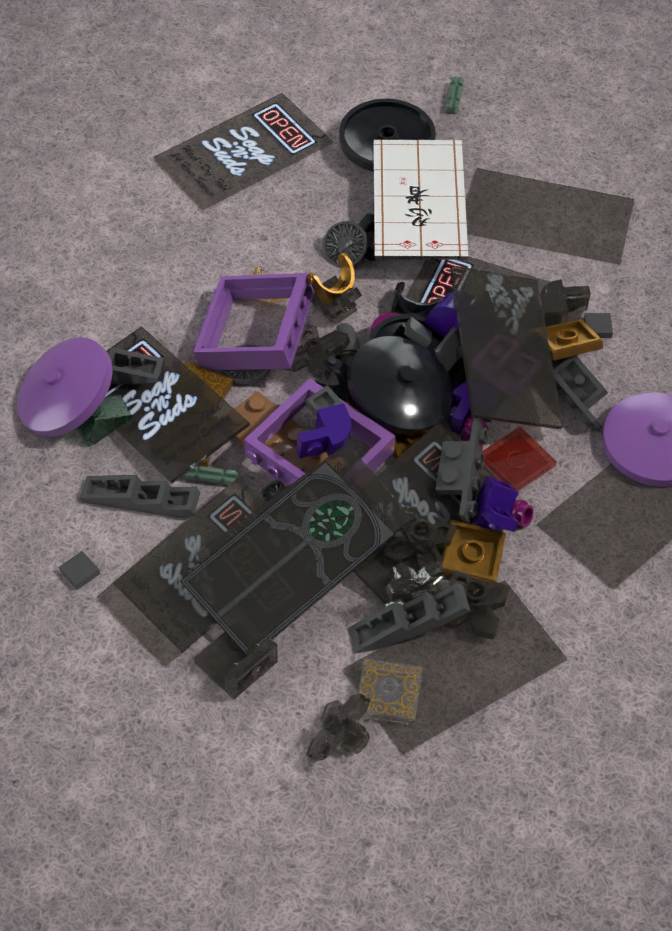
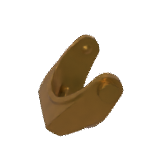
[307,253,355,304]

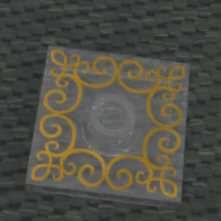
[354,658,423,725]

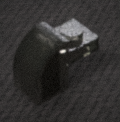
[312,275,362,324]
[537,279,591,328]

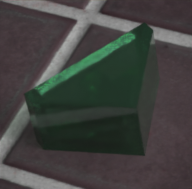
[77,396,133,447]

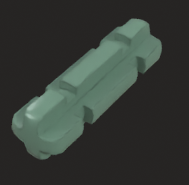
[445,76,464,114]
[183,464,238,485]

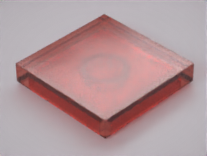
[482,427,557,492]

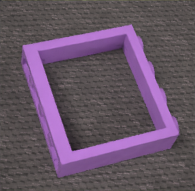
[193,273,315,370]
[244,378,395,510]

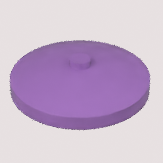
[17,337,113,437]
[602,392,672,487]

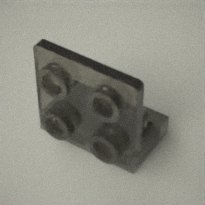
[194,623,278,700]

